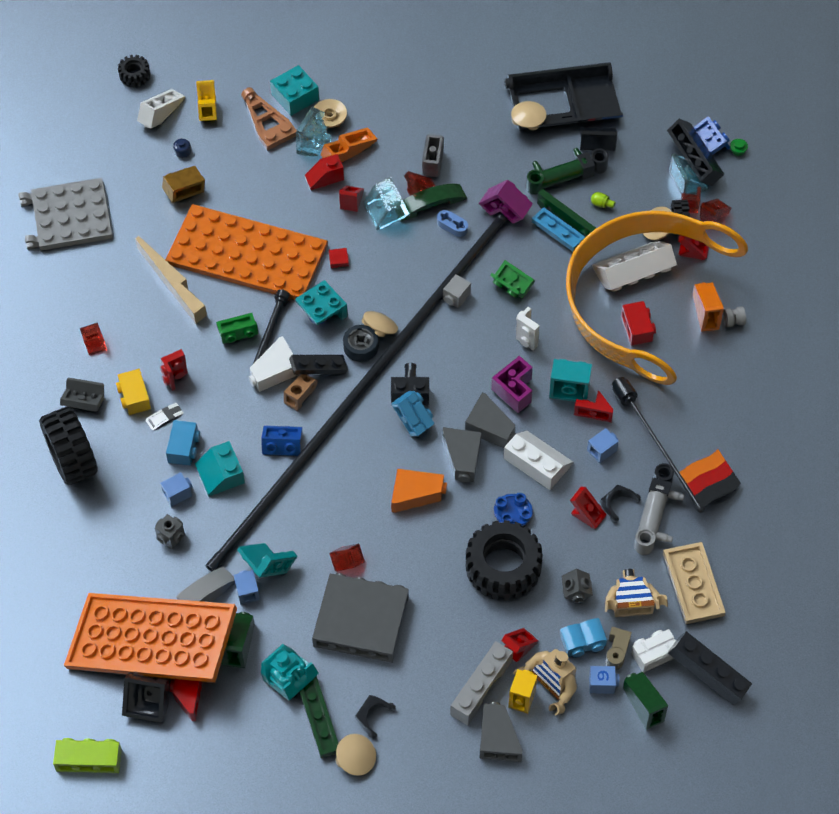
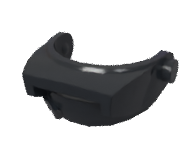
[600,485,641,522]
[355,695,396,739]

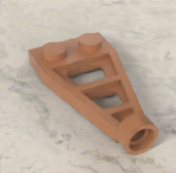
[241,87,298,151]

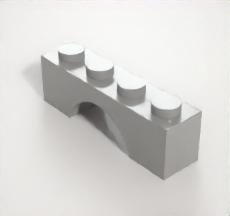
[450,641,513,726]

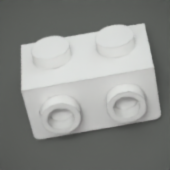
[515,307,540,351]

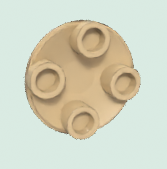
[511,101,546,130]
[362,311,398,337]
[336,734,376,776]

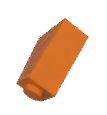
[693,282,724,332]
[391,469,447,513]

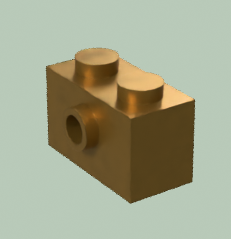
[162,166,205,203]

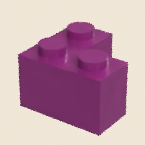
[478,180,533,223]
[491,356,533,413]

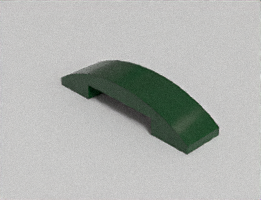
[394,184,467,222]

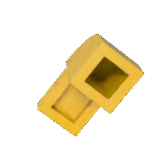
[196,80,217,121]

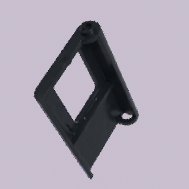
[504,62,623,130]

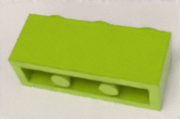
[53,738,122,773]

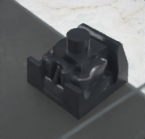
[122,672,170,723]

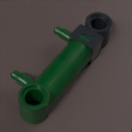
[526,148,609,195]

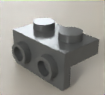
[60,377,104,412]

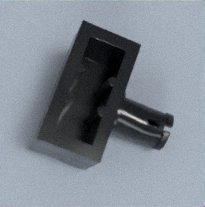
[391,363,429,405]

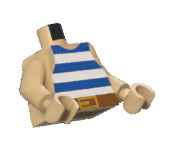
[605,569,668,617]
[513,649,577,716]

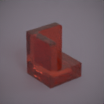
[681,187,701,214]
[80,322,107,355]
[329,543,365,571]

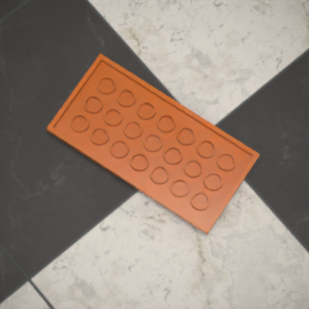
[165,204,328,300]
[64,593,237,683]

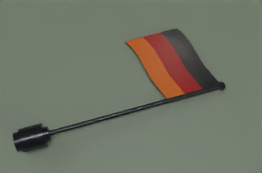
[612,377,741,513]

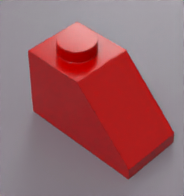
[305,154,344,190]
[170,679,203,721]

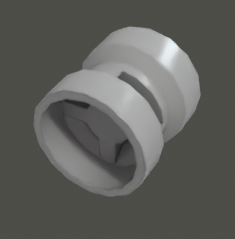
[723,306,746,327]

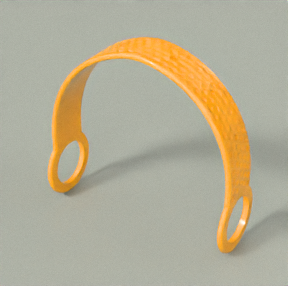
[566,211,748,385]

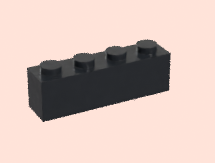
[667,118,724,186]
[668,631,752,705]

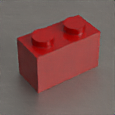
[621,301,656,346]

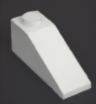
[137,89,185,128]

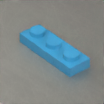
[532,207,585,252]

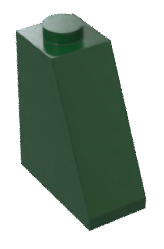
[223,612,255,668]
[623,672,668,730]

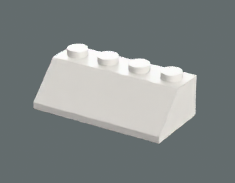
[592,240,677,291]

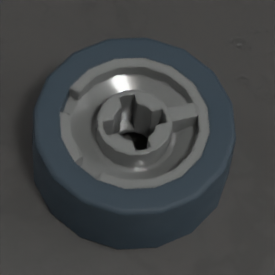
[343,325,379,362]

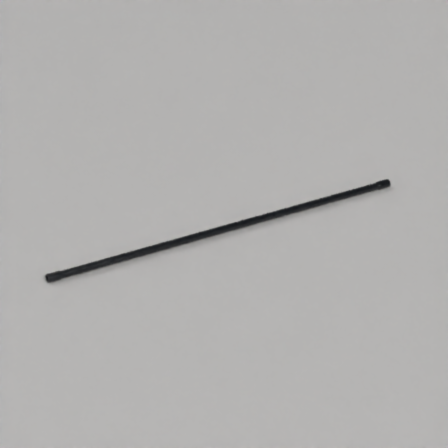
[205,212,508,572]

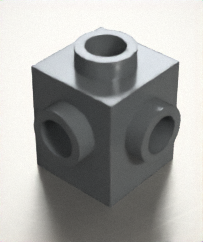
[155,514,185,549]
[561,569,593,603]

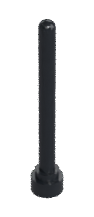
[253,289,291,364]

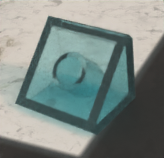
[669,153,709,198]

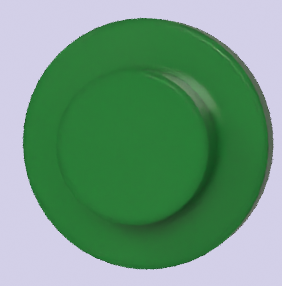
[730,139,748,156]

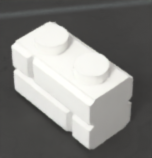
[631,629,676,673]

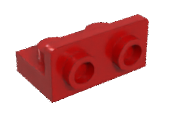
[160,349,188,391]

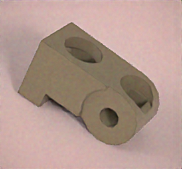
[606,627,632,670]

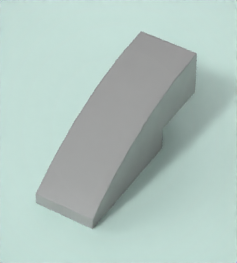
[176,567,235,602]

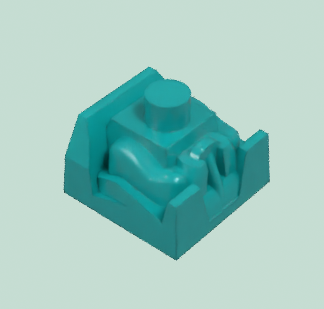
[261,644,319,701]

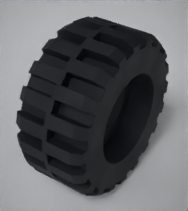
[39,406,98,485]
[465,520,543,600]

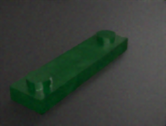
[537,189,596,237]
[299,676,338,758]

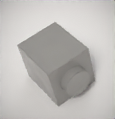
[443,274,471,308]

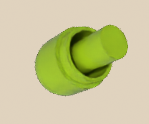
[591,192,616,208]

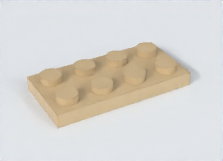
[663,542,726,624]

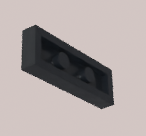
[289,355,348,375]

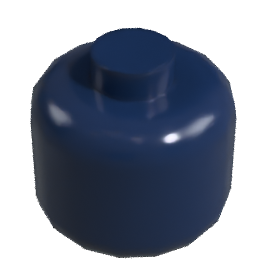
[173,138,191,158]

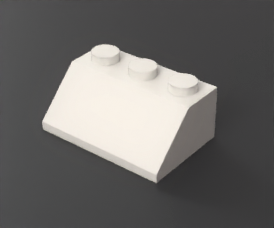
[504,431,574,490]

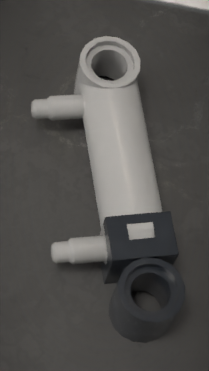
[634,463,685,555]

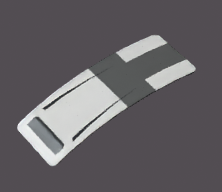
[146,403,184,430]

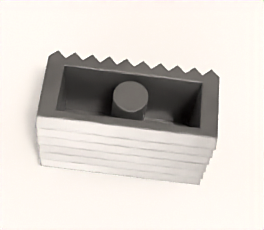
[422,134,444,177]

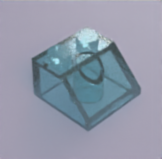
[363,177,409,230]

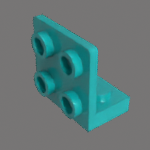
[295,280,348,325]
[237,543,298,578]

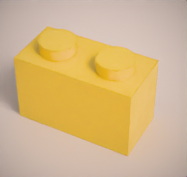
[116,368,151,415]
[508,669,537,714]

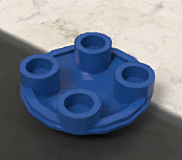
[494,493,533,526]

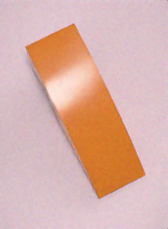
[321,127,377,162]

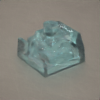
[296,107,332,156]

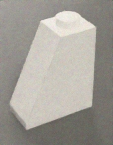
[248,336,298,392]

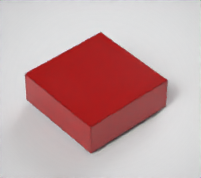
[329,248,349,268]

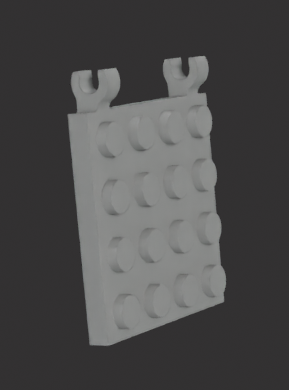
[18,178,113,251]

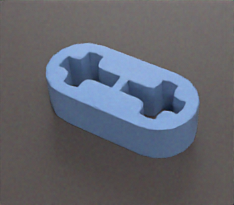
[437,210,468,237]

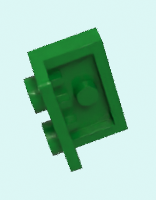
[490,260,535,299]
[216,313,258,344]

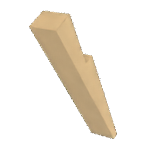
[135,236,207,324]

